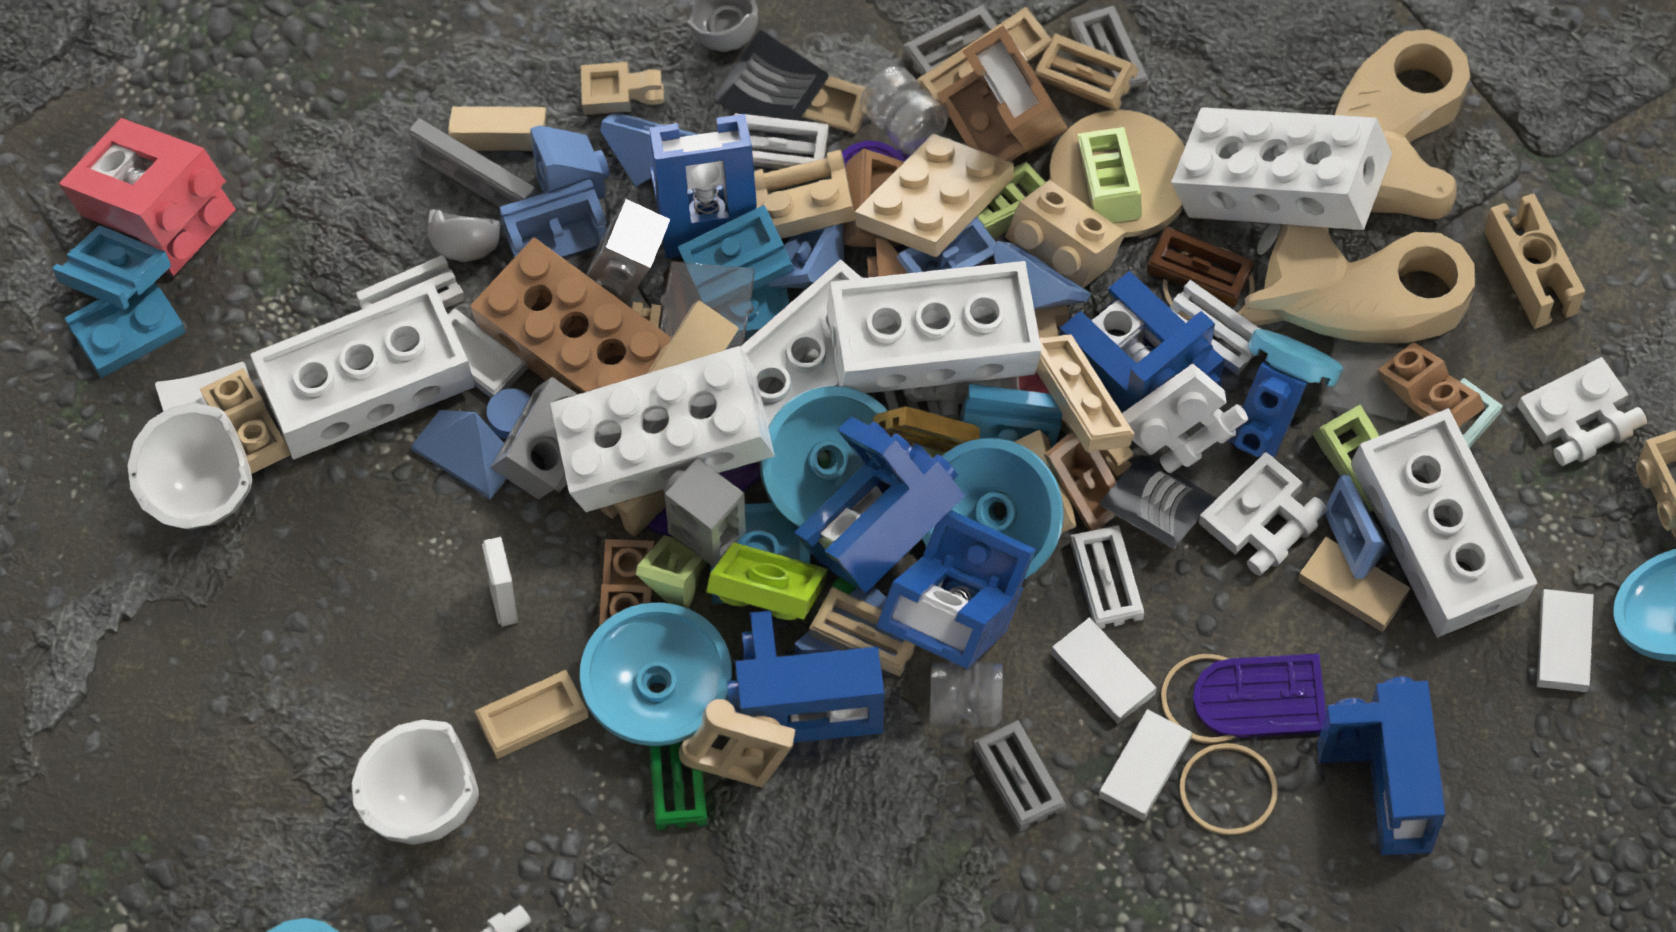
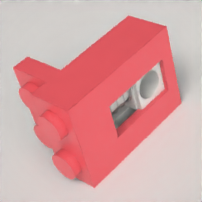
[59,118,236,276]

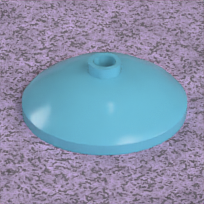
[759,386,888,527]
[922,438,1064,579]
[1614,549,1676,661]
[580,603,732,746]

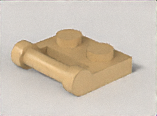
[754,149,855,239]
[679,699,795,788]

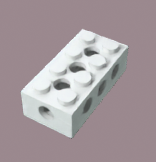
[1171,108,1392,230]
[710,259,889,425]
[826,261,1042,393]
[250,282,475,460]
[550,346,775,512]
[1351,408,1537,638]

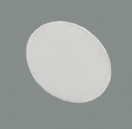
[1257,223,1281,255]

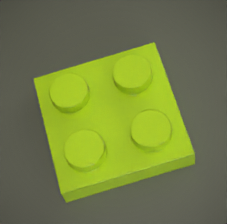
[706,542,828,620]

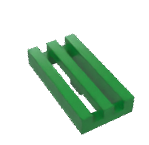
[649,742,707,830]

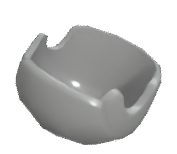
[687,0,758,52]
[428,209,501,262]

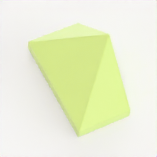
[636,535,707,609]

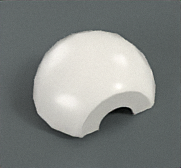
[128,403,252,529]
[352,719,479,845]

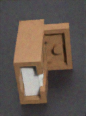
[936,25,1068,162]

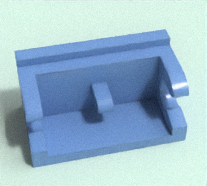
[500,178,607,259]

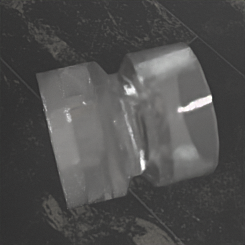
[860,66,948,154]
[930,661,1003,728]

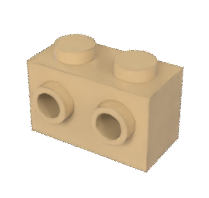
[1005,180,1126,288]

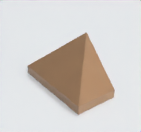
[1044,430,1116,532]

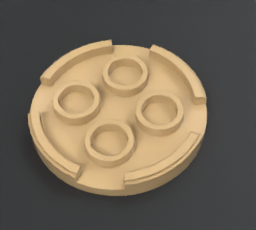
[1050,110,1185,239]

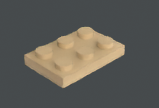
[855,134,1014,258]

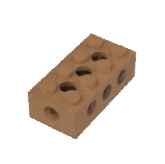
[470,237,672,394]

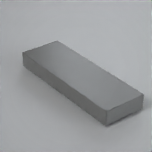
[409,118,536,207]

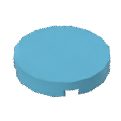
[1247,329,1344,387]

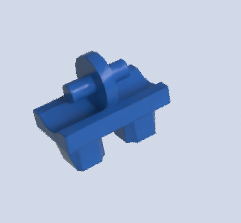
[1228,361,1308,459]

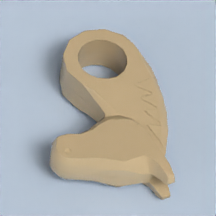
[1335,30,1470,220]
[1242,224,1475,343]

